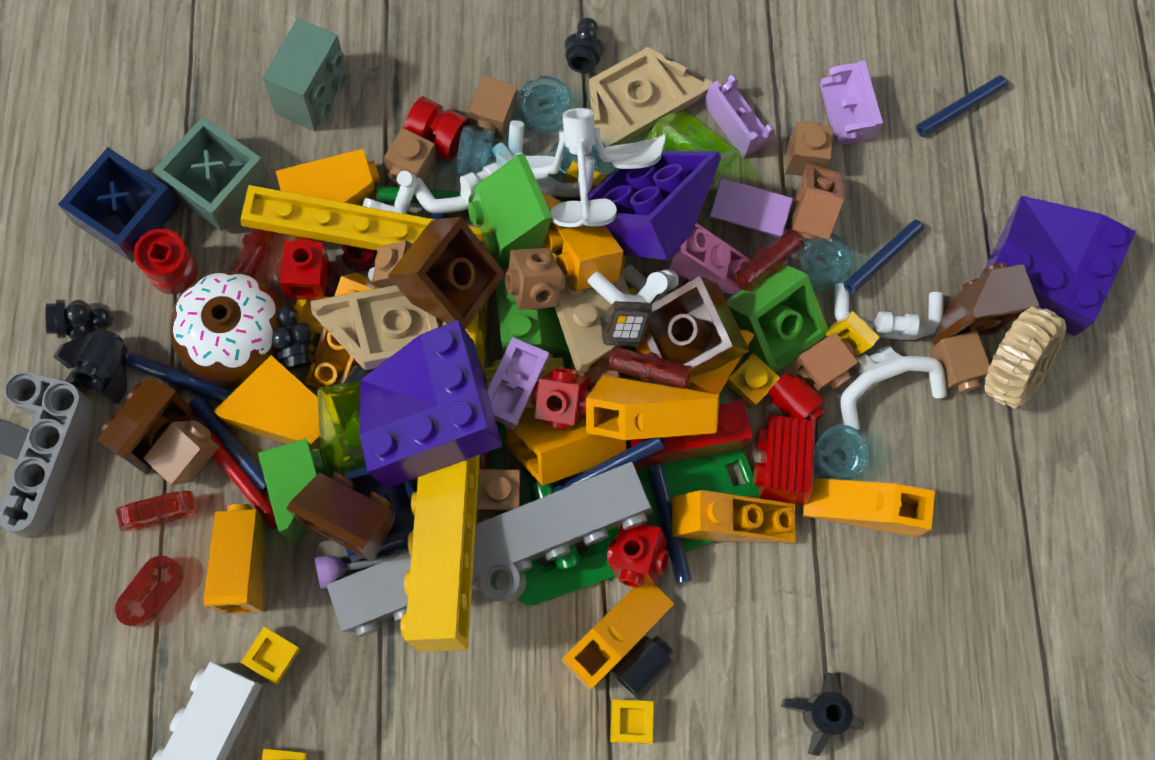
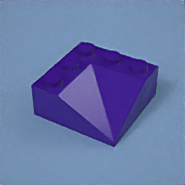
[588,150,721,260]
[980,195,1136,336]
[360,320,502,489]

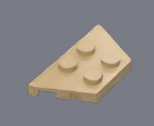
[588,47,713,156]
[543,247,635,374]
[310,285,447,370]

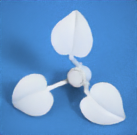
[496,108,665,227]

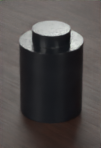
[611,635,674,700]

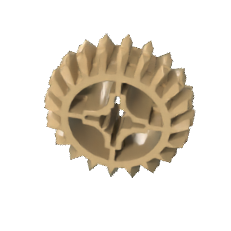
[984,306,1066,409]

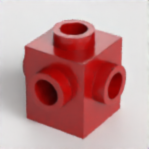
[531,368,591,429]
[607,524,668,588]

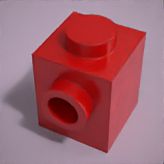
[280,238,329,300]

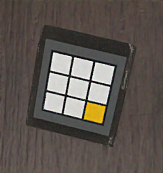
[600,301,652,346]

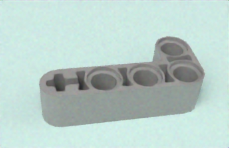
[0,372,92,538]

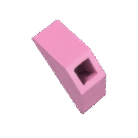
[669,223,752,294]

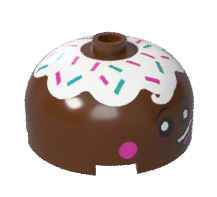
[169,271,284,389]

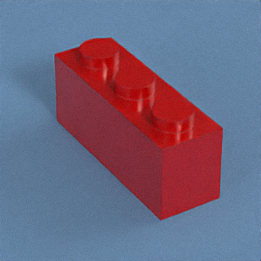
[626,400,753,469]

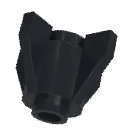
[53,330,128,404]
[781,673,864,756]

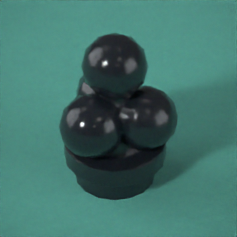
[565,17,604,73]
[45,299,113,340]
[272,305,317,370]

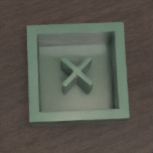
[262,18,348,131]
[152,116,269,231]

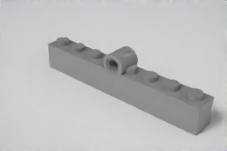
[326,461,653,637]

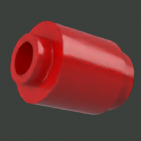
[768,372,825,422]

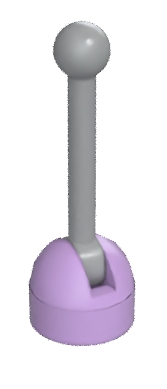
[315,547,409,589]

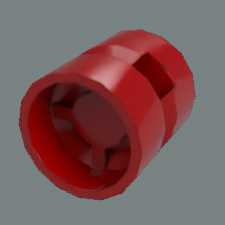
[403,96,470,162]
[133,229,198,294]

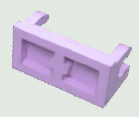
[819,60,883,146]
[704,74,775,159]
[709,178,793,238]
[487,337,549,431]

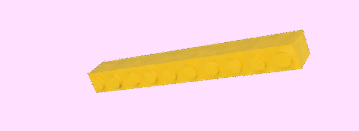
[401,298,489,652]

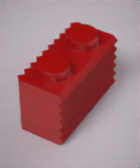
[753,415,816,505]

